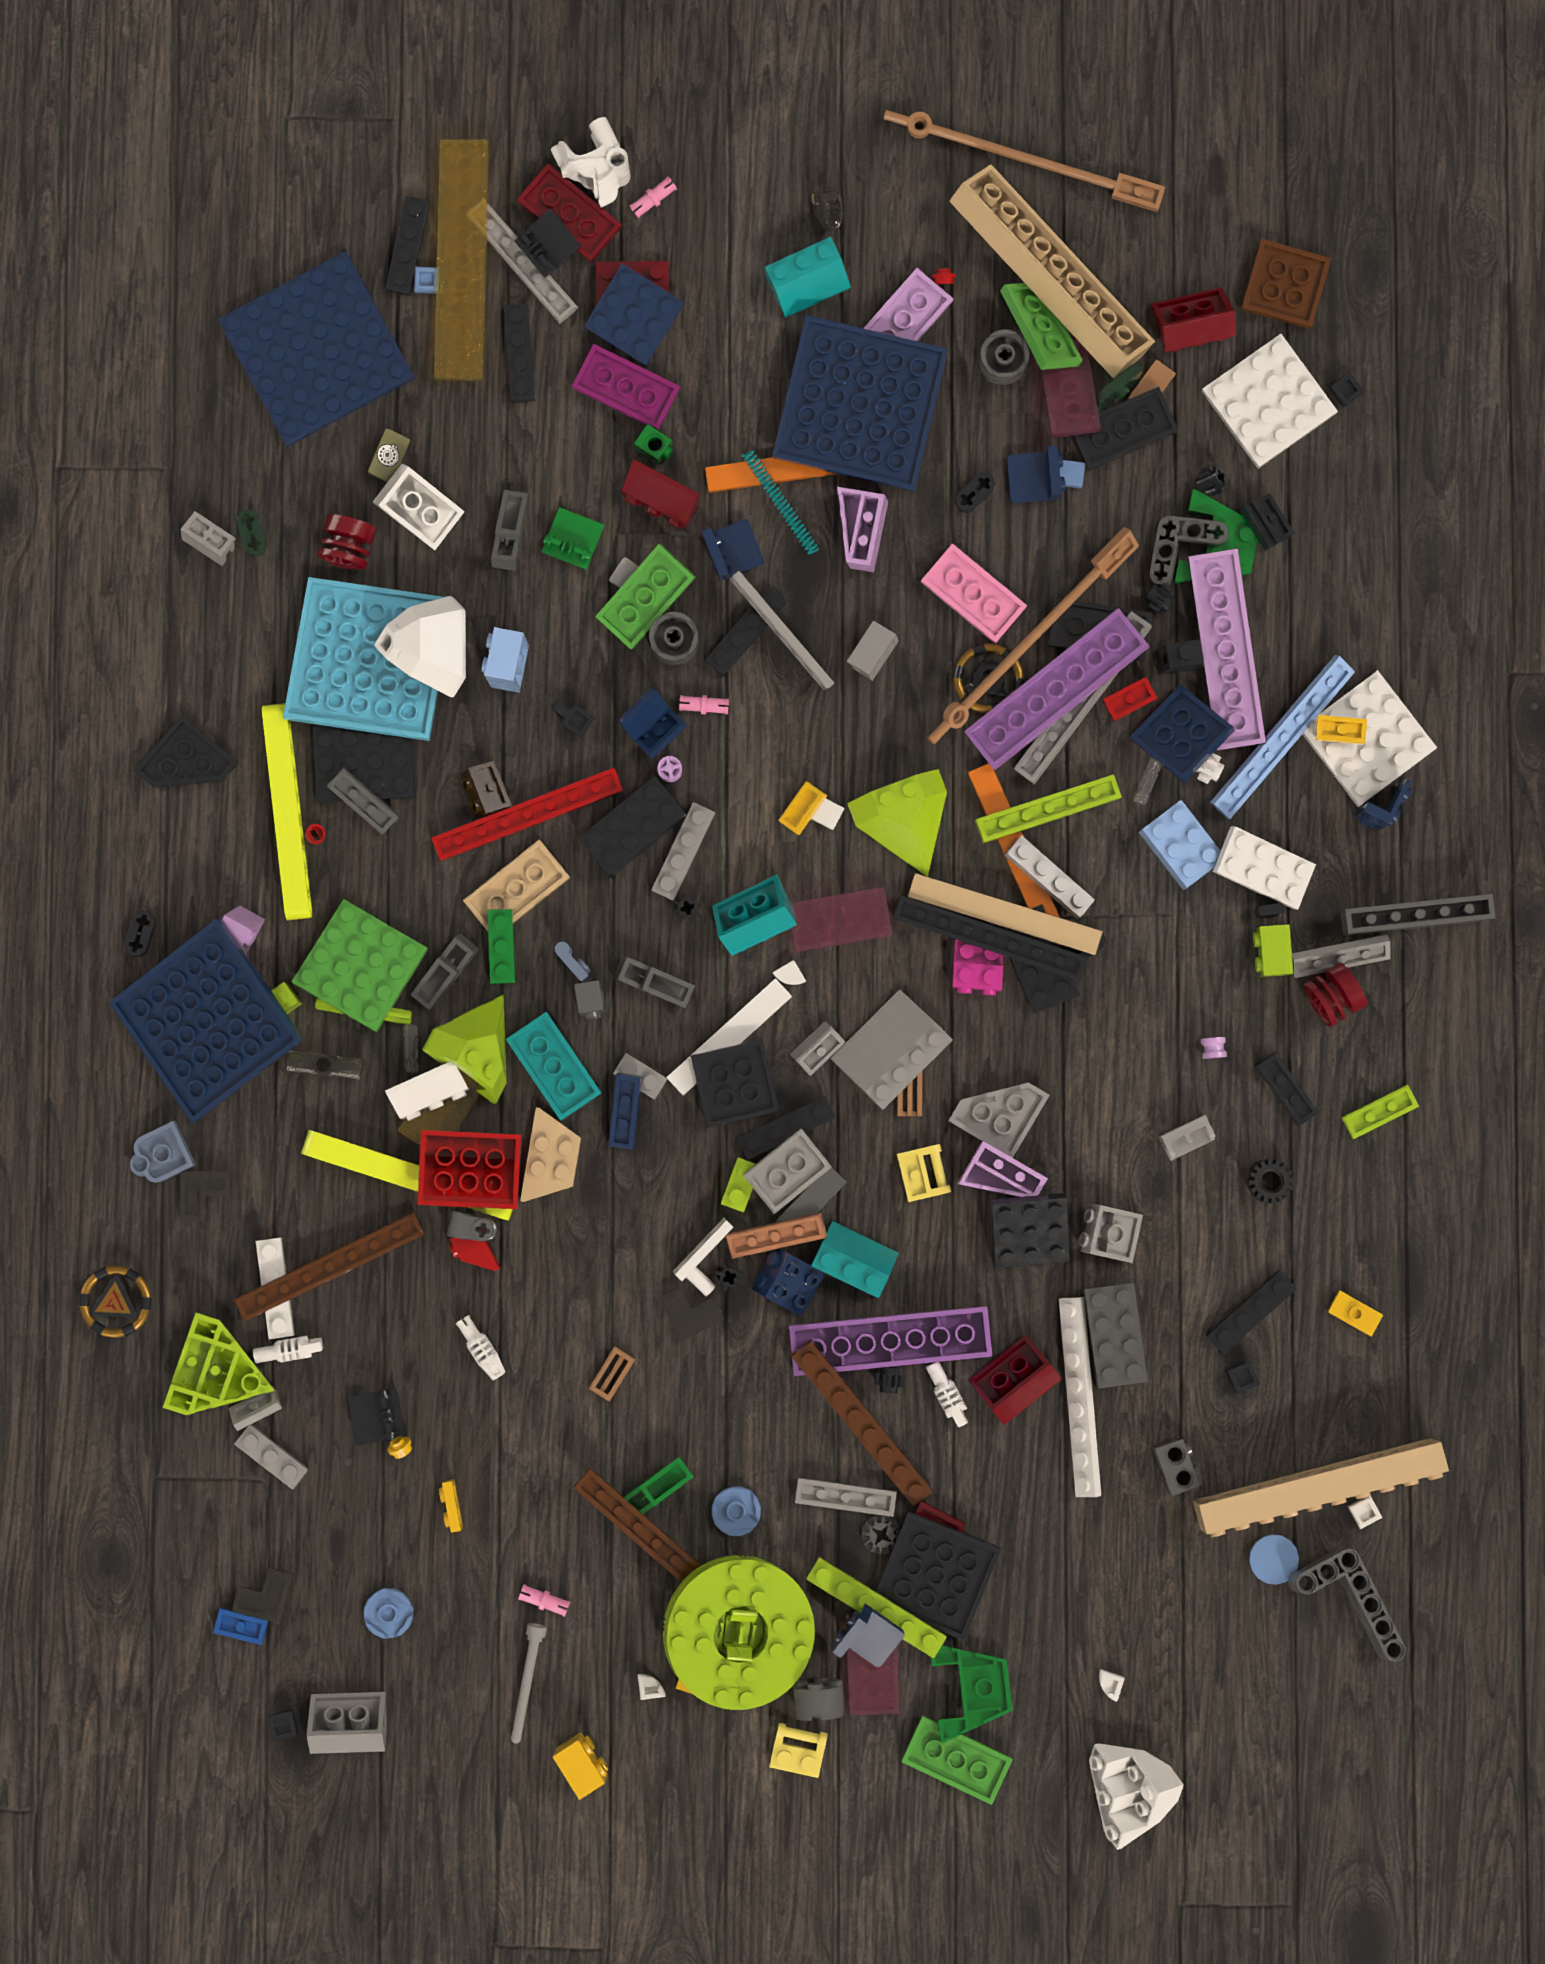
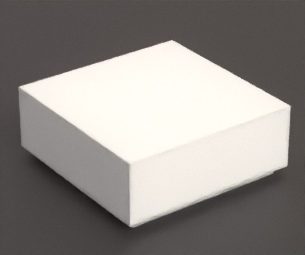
[811,798,844,830]
[1347,1496,1382,1529]

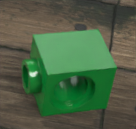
[634,424,673,465]

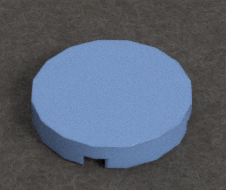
[712,1486,761,1536]
[1249,1534,1299,1585]
[364,1588,414,1638]

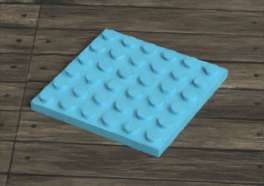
[283,577,444,741]

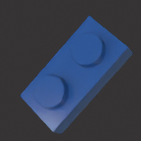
[213,1607,269,1645]

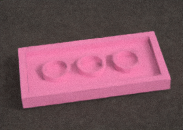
[921,544,1027,644]

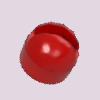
[305,824,325,845]

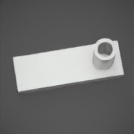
[673,1218,733,1296]

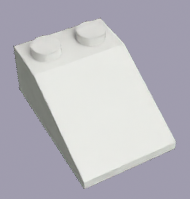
[373,464,464,550]

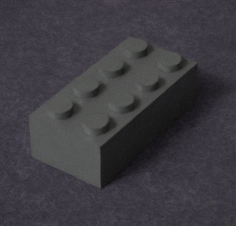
[1082,1282,1148,1389]

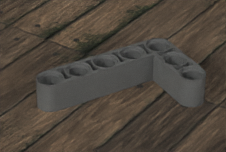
[1289,1548,1406,1662]

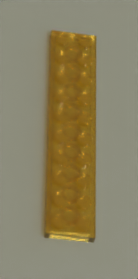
[434,139,489,381]

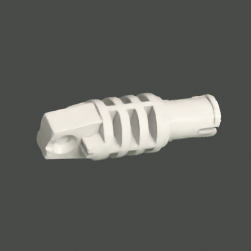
[456,1315,505,1380]
[253,1336,323,1363]
[926,1362,968,1427]

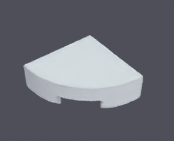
[773,960,806,985]
[1099,1669,1125,1702]
[638,1673,666,1700]

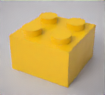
[553,1732,609,1800]

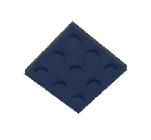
[584,263,684,366]
[1130,685,1235,783]

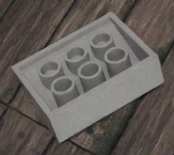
[830,989,953,1110]

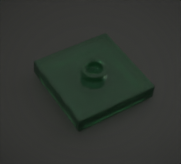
[1095,364,1143,411]

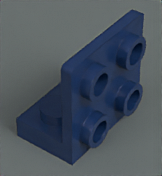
[702,519,764,582]

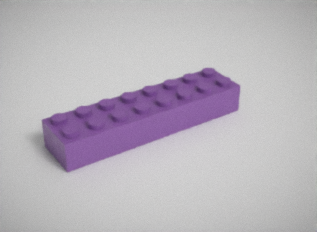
[789,1306,992,1376]

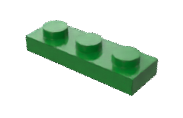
[487,909,515,984]

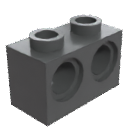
[574,980,606,1020]
[1152,1437,1202,1496]

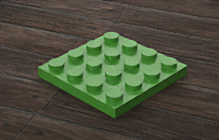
[292,899,428,1033]

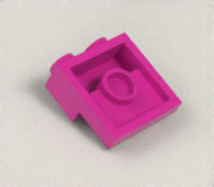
[952,939,1004,996]

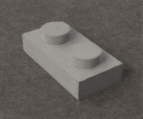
[613,1053,668,1100]
[228,1386,282,1431]

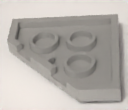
[948,1083,1050,1158]

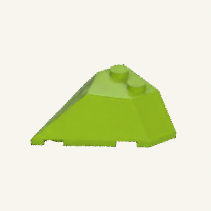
[847,769,947,877]
[422,995,507,1104]
[163,1312,275,1415]

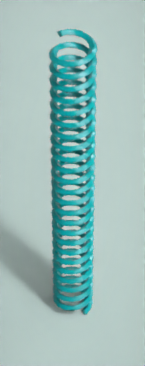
[741,450,819,554]

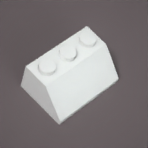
[385,1062,470,1121]

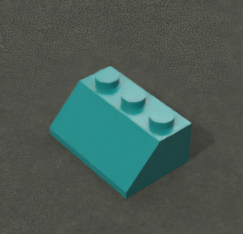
[765,237,851,318]
[712,875,797,956]
[811,1221,899,1298]

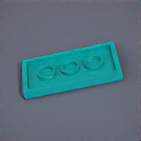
[506,1012,602,1121]

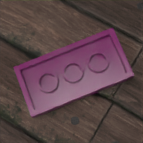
[572,344,680,431]

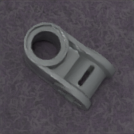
[447,1211,497,1241]

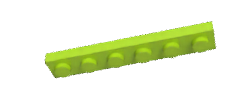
[975,774,1122,844]
[806,1557,947,1658]

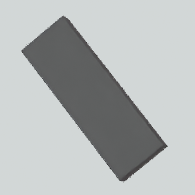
[327,767,399,835]

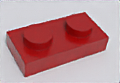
[1102,677,1157,722]

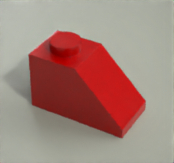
[449,1227,501,1271]

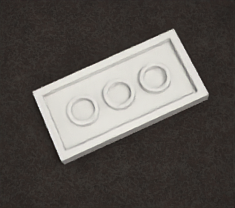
[1213,826,1316,910]

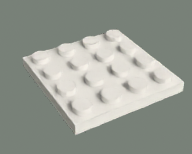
[1202,334,1338,469]
[1302,670,1437,807]

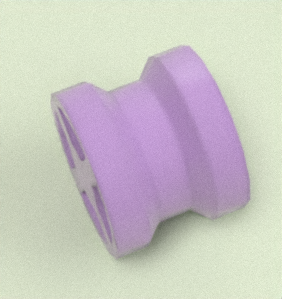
[658,756,682,782]
[1201,1037,1227,1059]

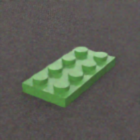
[1000,283,1083,370]
[595,543,696,650]
[901,1715,1013,1805]

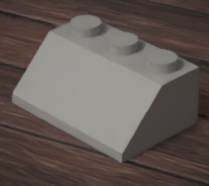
[307,1692,387,1754]

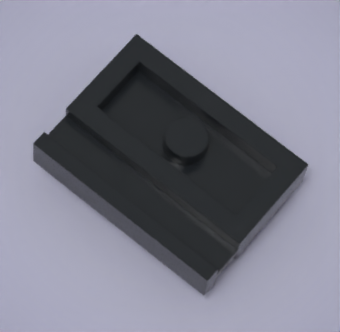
[1240,493,1295,551]

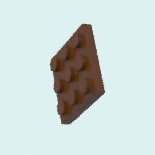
[1241,239,1331,329]

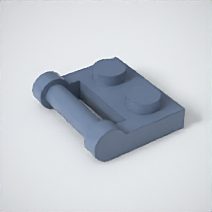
[555,942,591,983]

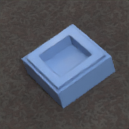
[414,267,440,294]
[1060,460,1085,488]

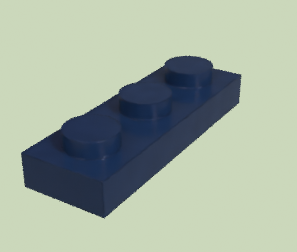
[609,1073,642,1150]

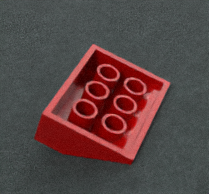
[417,1130,521,1209]

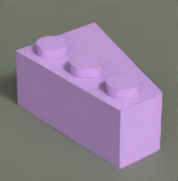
[837,487,888,572]
[222,906,265,956]
[957,1141,1048,1197]

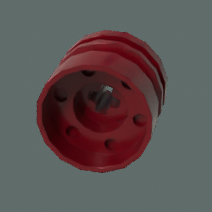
[316,514,377,570]
[1303,962,1368,1028]

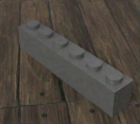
[1340,894,1495,936]

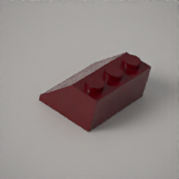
[1151,287,1236,352]
[621,460,700,529]
[968,1335,1061,1425]

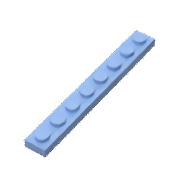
[1210,655,1355,819]

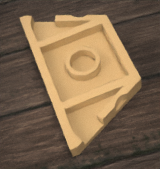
[520,1108,581,1202]

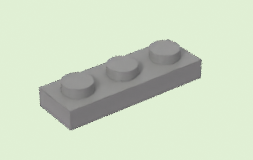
[234,1424,309,1490]

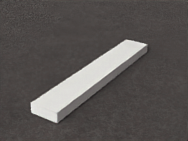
[667,978,792,1096]

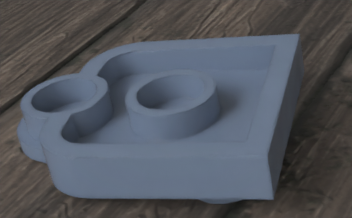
[130,1121,196,1183]

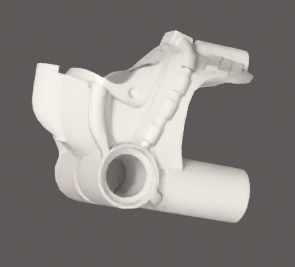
[551,117,631,208]

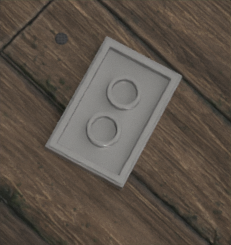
[743,1129,832,1214]

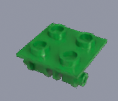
[542,507,604,570]

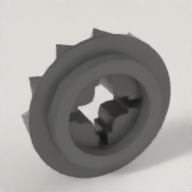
[862,1515,900,1555]

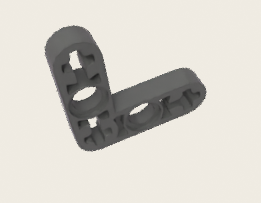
[1150,516,1229,587]

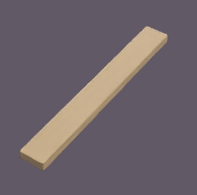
[908,873,1103,955]

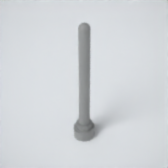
[511,1623,547,1744]

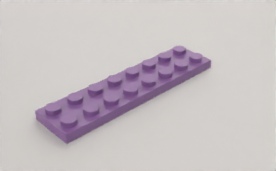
[964,608,1149,770]

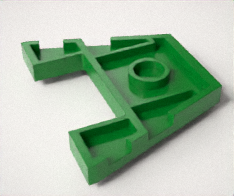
[1174,489,1258,584]
[930,1646,1013,1743]

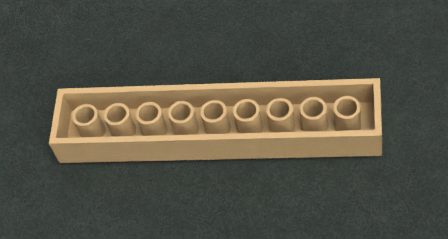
[950,165,1155,379]
[1192,1438,1449,1537]

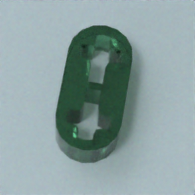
[237,510,267,557]

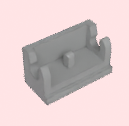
[180,511,235,566]
[847,621,899,681]
[1159,1115,1216,1161]

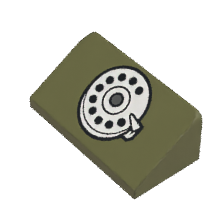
[368,428,411,483]

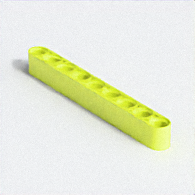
[262,703,312,921]
[301,1130,513,1221]

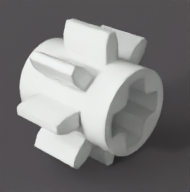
[1196,753,1224,784]

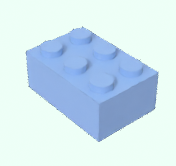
[482,627,529,693]
[1139,800,1221,891]

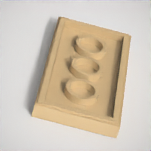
[463,840,570,931]

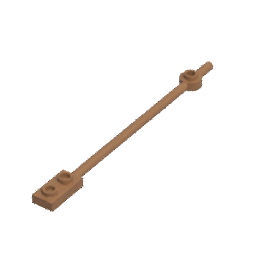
[884,110,1165,212]
[927,527,1139,745]

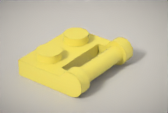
[897,1144,951,1202]
[770,1723,828,1778]

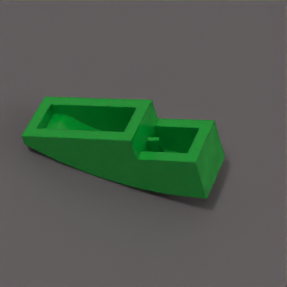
[623,1457,693,1514]

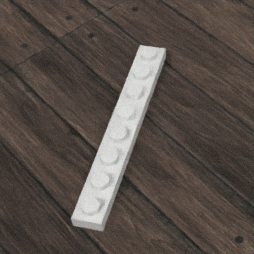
[1059,1297,1101,1497]

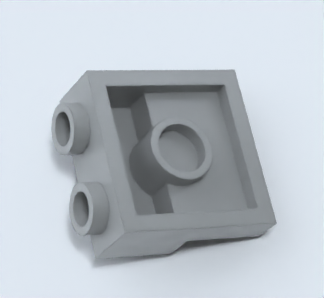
[1079,1203,1143,1263]

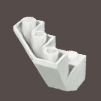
[374,596,466,697]
[1089,1743,1183,1850]

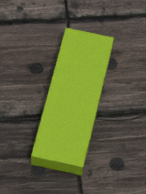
[1341,1085,1419,1139]

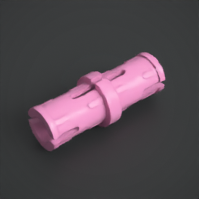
[629,176,677,219]
[679,695,729,714]
[518,1584,570,1617]

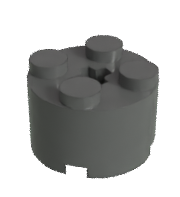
[979,330,1030,385]
[649,612,699,665]
[793,1677,845,1721]

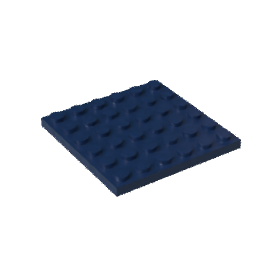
[218,251,415,447]
[772,315,948,492]
[109,918,305,1123]

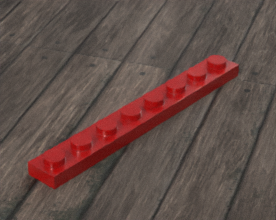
[432,768,623,861]

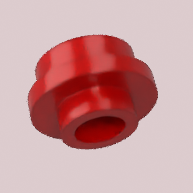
[932,269,956,285]

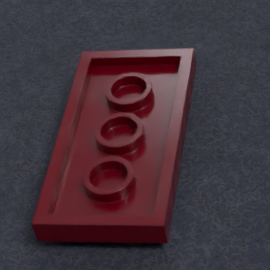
[517,164,622,263]

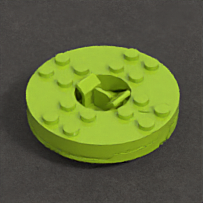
[663,1555,815,1710]

